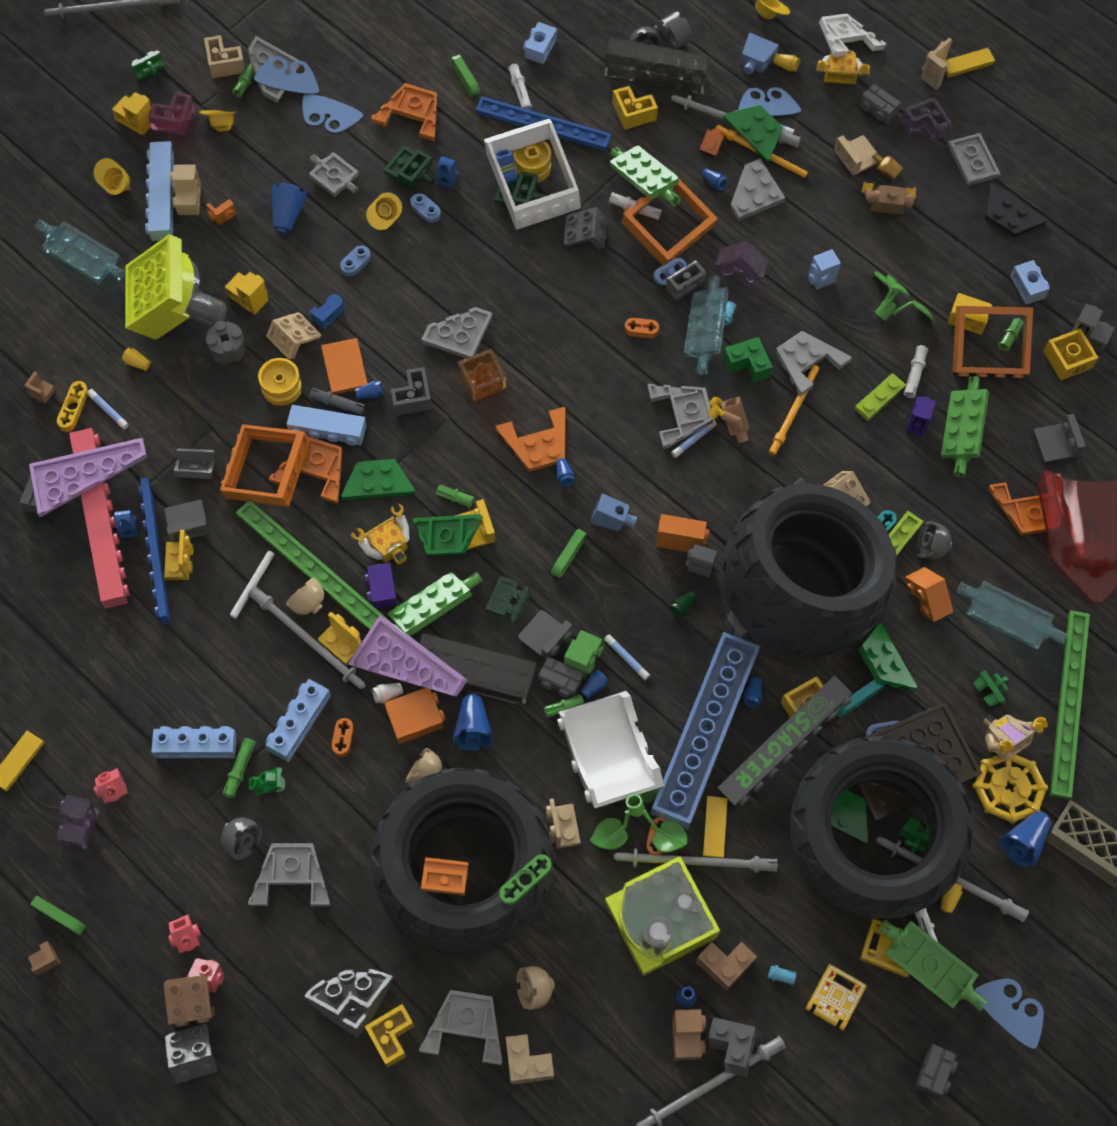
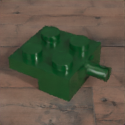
[384,145,435,190]
[494,171,546,206]

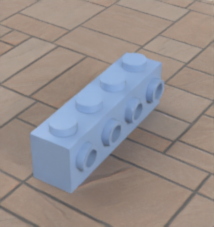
[287,405,366,445]
[266,679,331,762]
[152,726,237,758]

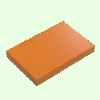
[321,338,368,395]

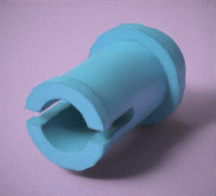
[718,301,736,325]
[768,965,796,985]

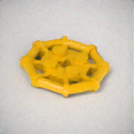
[972,754,1048,824]

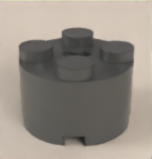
[653,12,692,52]
[206,321,246,365]

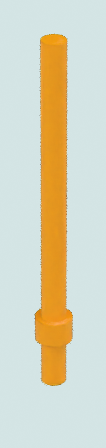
[716,125,808,178]
[769,365,820,456]

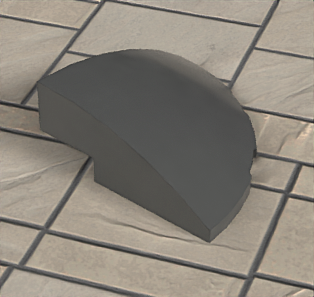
[304,969,393,1038]

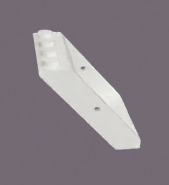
[484,119,581,230]

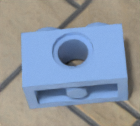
[523,22,557,64]
[808,249,841,290]
[1010,260,1050,304]

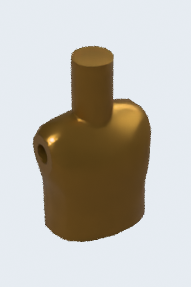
[871,152,903,182]

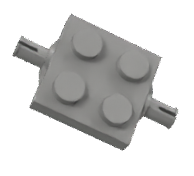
[309,152,359,197]

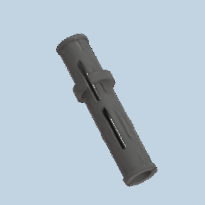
[309,387,365,416]

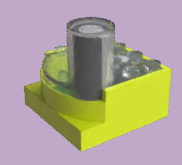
[125,234,227,340]
[605,856,720,976]

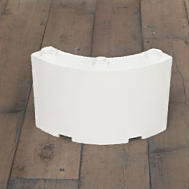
[557,691,664,808]

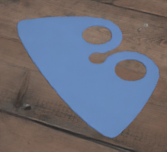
[254,56,319,94]
[739,87,801,116]
[302,94,363,133]
[974,979,1044,1049]

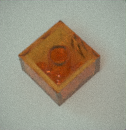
[458,349,507,402]

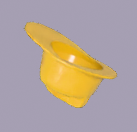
[755,0,790,19]
[199,110,237,132]
[94,158,130,195]
[366,193,402,230]

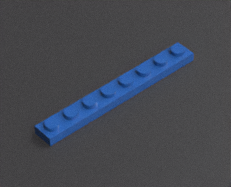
[476,96,611,151]
[138,477,171,624]

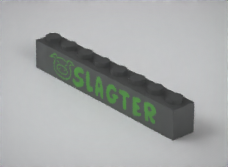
[718,675,852,807]

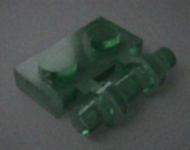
[486,575,531,623]

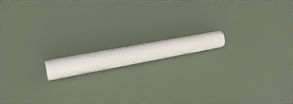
[230,551,275,619]

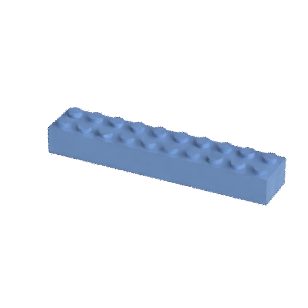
[650,632,760,830]

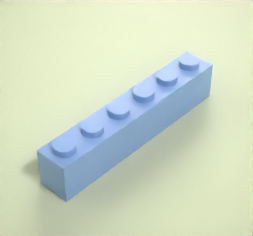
[145,141,174,241]

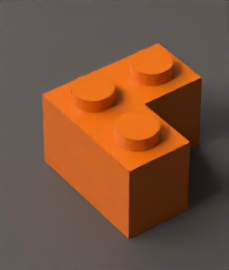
[905,567,954,622]

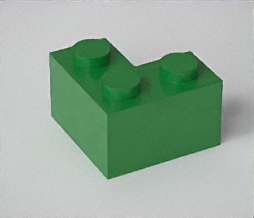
[723,337,773,383]

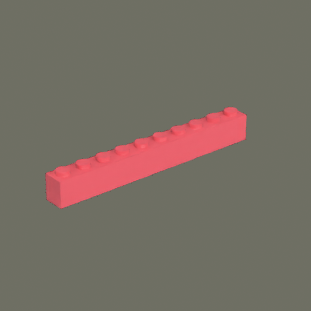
[69,428,130,609]

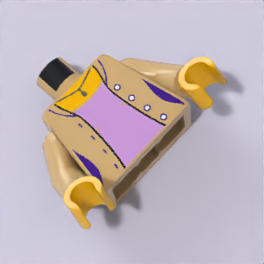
[983,714,1048,761]

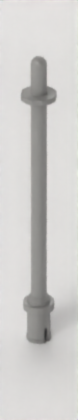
[44,0,179,19]
[671,95,801,148]
[248,586,365,689]
[876,836,1029,922]
[614,848,778,873]
[636,1036,786,1126]

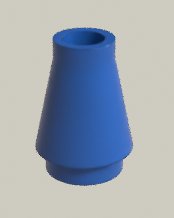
[701,168,728,191]
[355,380,384,399]
[556,458,575,487]
[580,669,609,699]
[742,677,762,708]
[676,987,697,1008]

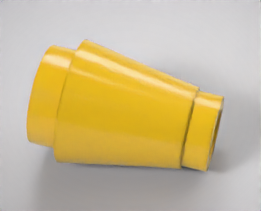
[773,54,800,72]
[122,348,151,371]
[940,883,963,914]

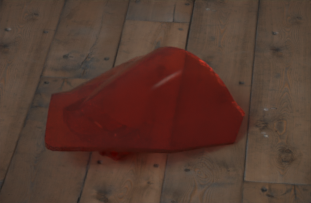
[1037,470,1117,604]

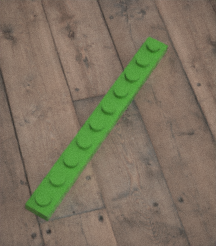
[236,500,387,631]
[1050,610,1090,800]

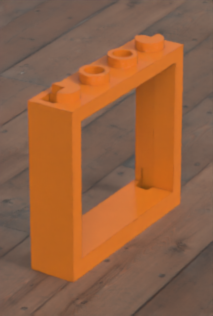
[621,179,718,265]
[953,306,1033,378]
[220,424,310,507]

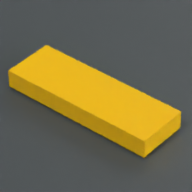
[944,48,995,78]
[0,731,45,792]
[703,796,728,858]

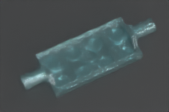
[35,219,126,284]
[684,276,729,375]
[956,581,1068,650]

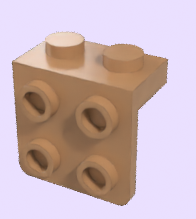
[164,975,215,1026]

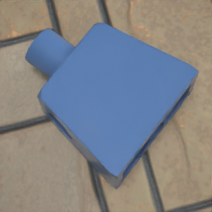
[741,33,779,75]
[590,494,637,531]

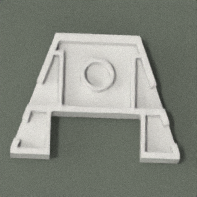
[819,14,886,57]

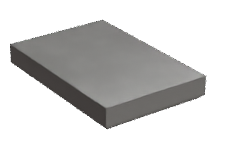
[947,133,1000,186]

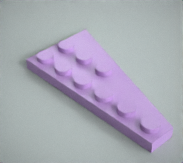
[29,438,147,517]
[348,616,467,697]

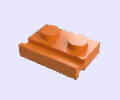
[421,858,469,895]

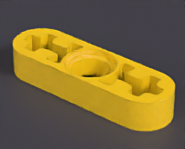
[57,381,89,432]

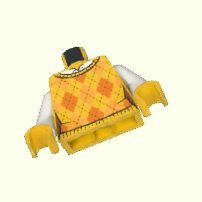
[816,45,870,84]
[351,504,409,565]

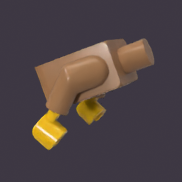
[861,182,916,215]
[708,396,749,443]

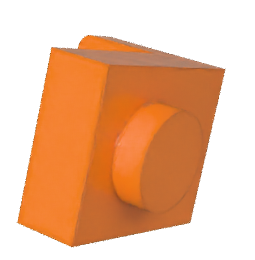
[700,128,725,156]
[206,199,236,225]

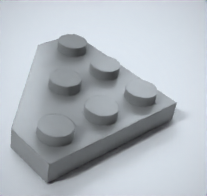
[247,36,301,103]
[730,159,785,221]
[421,307,492,360]

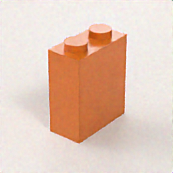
[656,514,709,552]
[384,688,446,744]

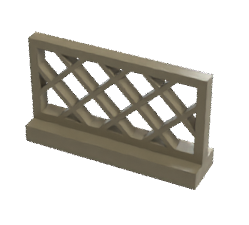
[1045,800,1117,888]

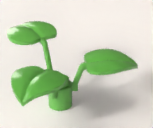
[872,271,936,326]
[590,788,687,852]

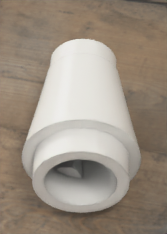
[372,683,403,704]

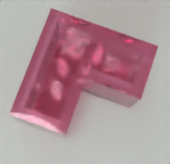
[149,92,195,135]

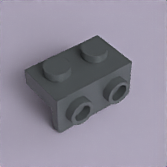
[174,448,216,479]

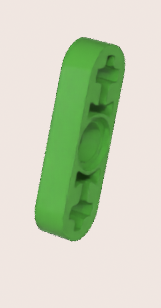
[451,55,480,97]
[551,529,587,578]
[500,854,551,905]
[30,896,86,935]

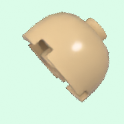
[286,577,324,615]
[405,748,442,785]
[516,966,554,1010]

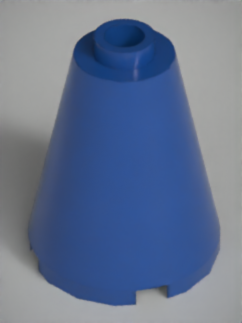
[271,183,307,235]
[453,693,493,751]
[1000,812,1051,867]

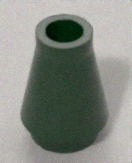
[669,591,697,618]

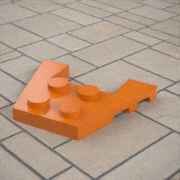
[371,83,437,141]
[496,407,565,472]
[269,436,343,504]
[988,474,1061,536]

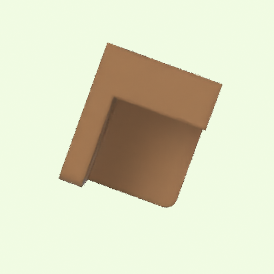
[24,372,56,404]
[29,941,61,976]

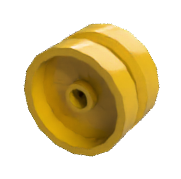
[513,141,551,182]
[258,358,302,406]

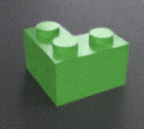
[564,630,604,679]

